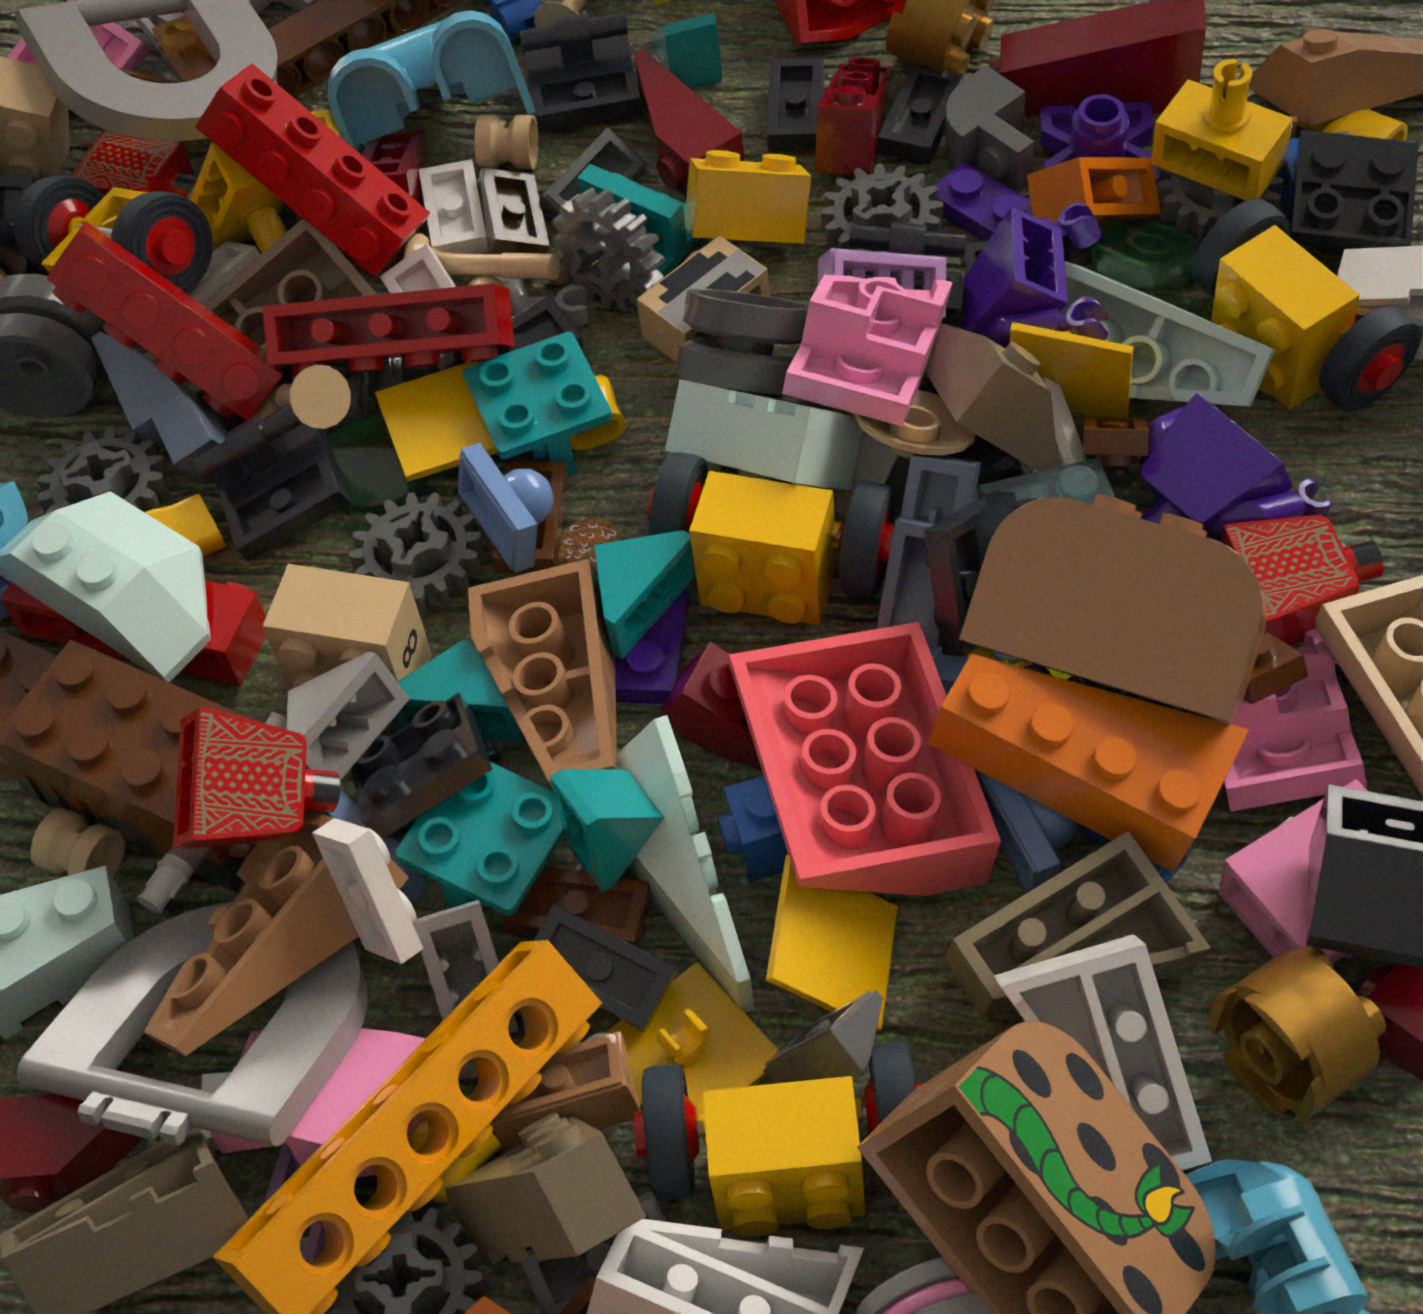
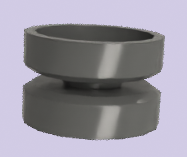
[0,274,108,418]
[676,289,809,394]

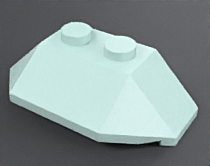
[0,491,211,682]

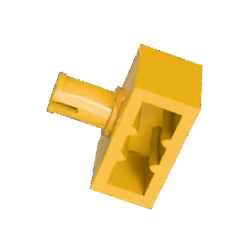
[1151,59,1293,201]
[190,143,287,254]
[685,150,811,244]

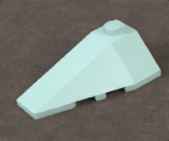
[1060,261,1276,407]
[617,715,755,1013]

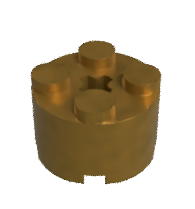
[886,0,996,75]
[1209,944,1386,1122]

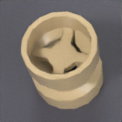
[474,114,538,169]
[30,807,125,877]

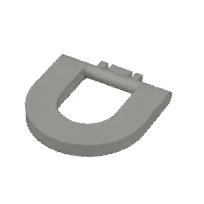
[15,0,278,141]
[17,901,368,1146]

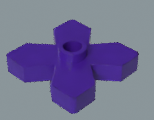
[1039,94,1160,184]

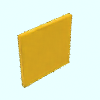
[1010,322,1134,417]
[375,361,497,482]
[766,854,898,1032]
[605,962,779,1121]

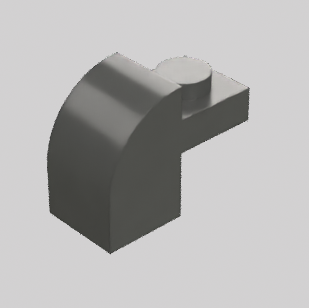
[946,65,1034,193]

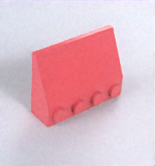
[728,622,1001,896]

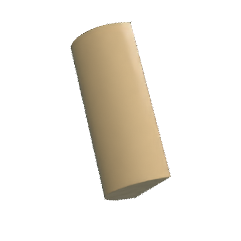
[1315,575,1423,798]

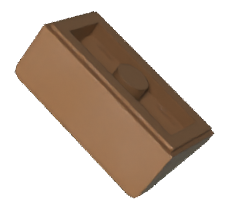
[490,1031,641,1153]

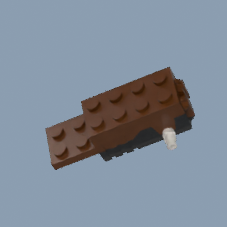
[0,630,287,914]

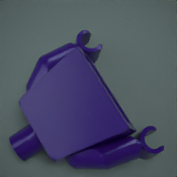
[959,202,1109,348]
[1139,392,1333,542]

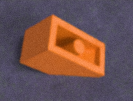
[1027,157,1161,226]

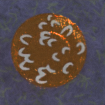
[560,518,621,579]

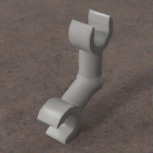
[494,276,589,327]

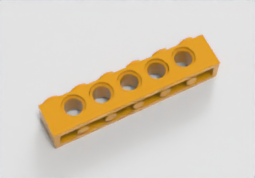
[213,940,602,1314]

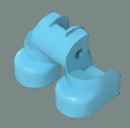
[327,10,535,155]
[1186,1159,1370,1314]

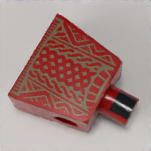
[70,129,199,197]
[1221,515,1383,646]
[173,707,340,850]

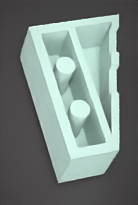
[665,379,863,491]
[0,865,134,1040]

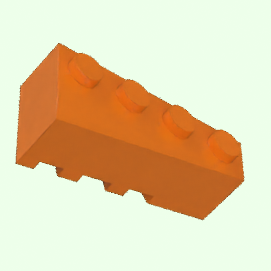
[927,654,1249,873]

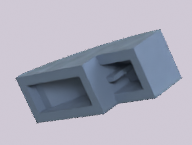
[91,332,227,481]
[876,454,981,650]

